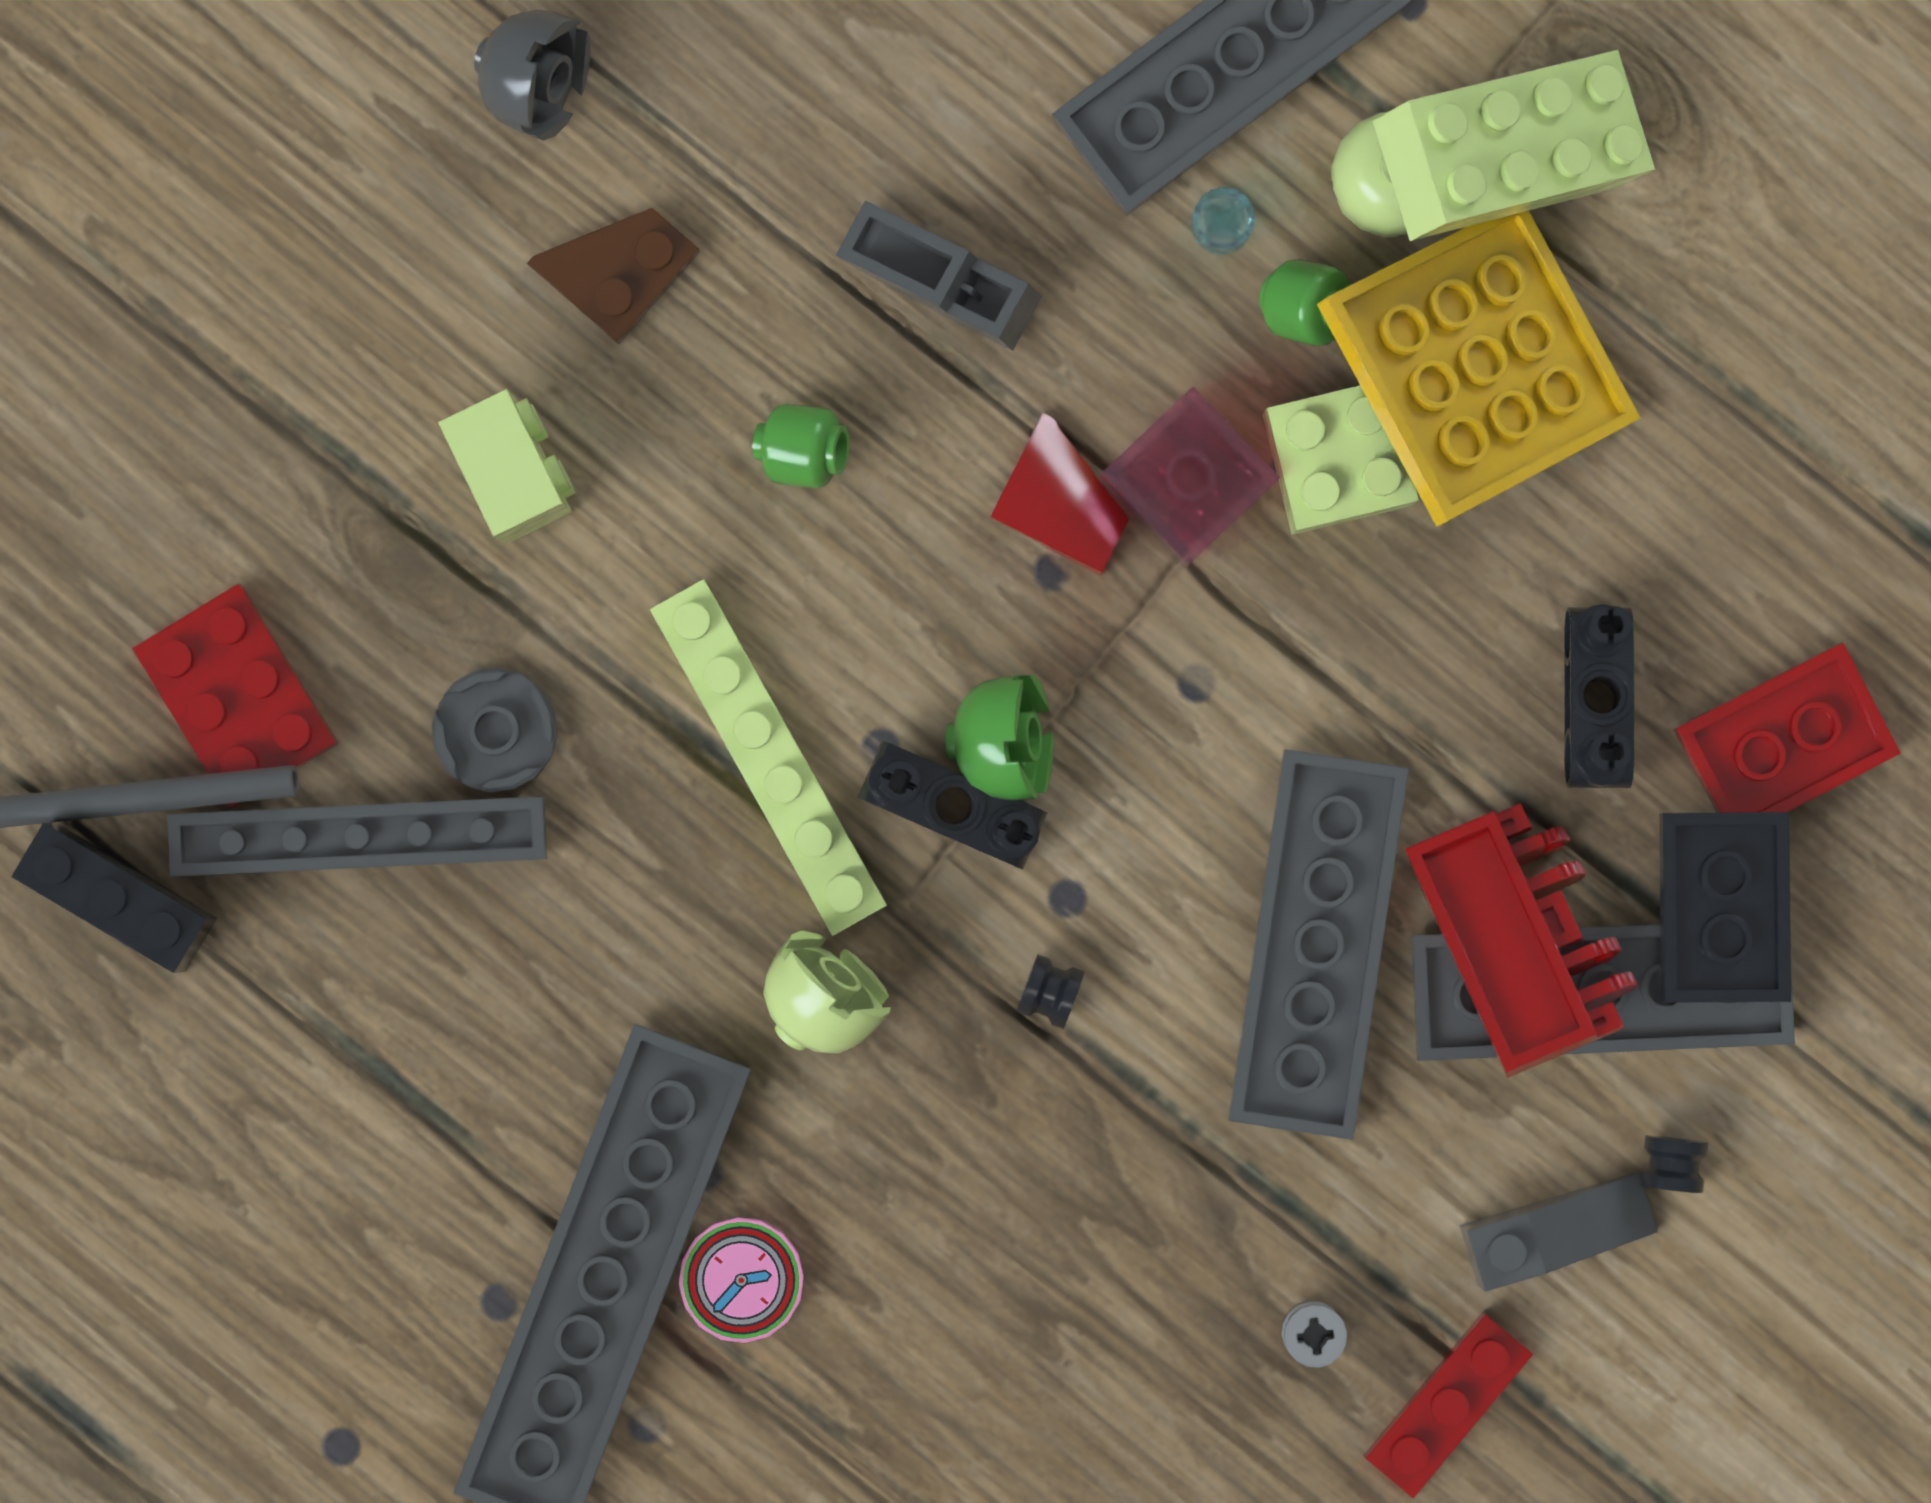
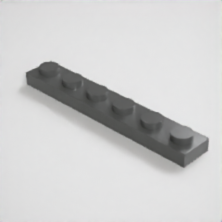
[167,797,547,877]

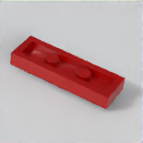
[1363,1312,1533,1499]

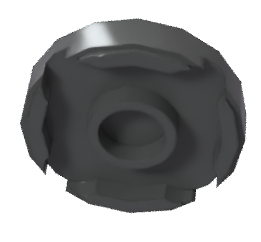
[432,668,558,793]

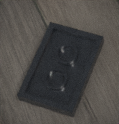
[1659,812,1791,1003]

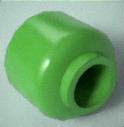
[1259,259,1351,346]
[752,404,849,488]

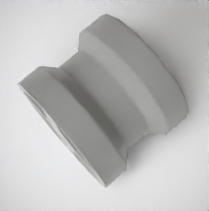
[1281,1300,1347,1368]

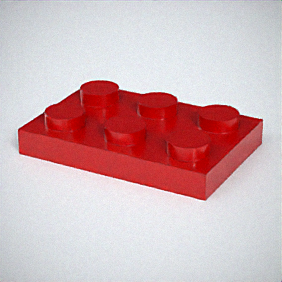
[132,583,339,808]
[1673,642,1901,813]

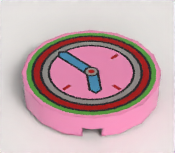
[679,1217,804,1343]

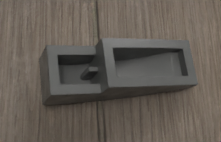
[836,200,1042,351]

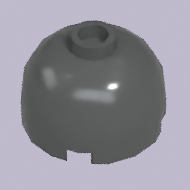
[474,10,590,140]

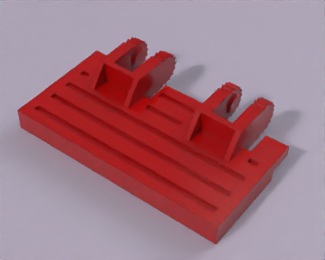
[1405,803,1638,1078]

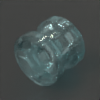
[1191,187,1256,255]

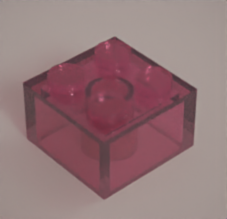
[1100,386,1280,569]

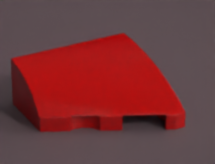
[990,413,1129,575]

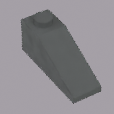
[1460,1172,1658,1292]

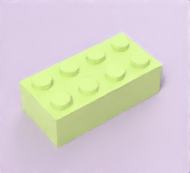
[1373,50,1655,241]

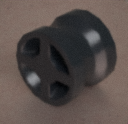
[1016,954,1085,1029]
[1640,1135,1708,1193]

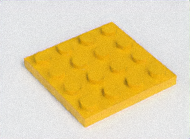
[1317,211,1641,527]

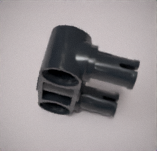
[1564,604,1634,788]
[857,740,1048,870]

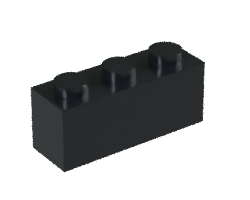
[11,823,217,973]

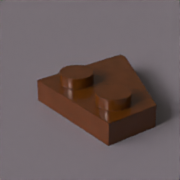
[527,208,700,345]

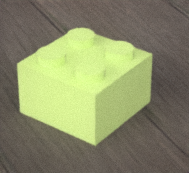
[1263,386,1419,535]
[438,389,576,545]

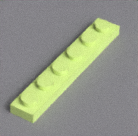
[650,579,887,936]

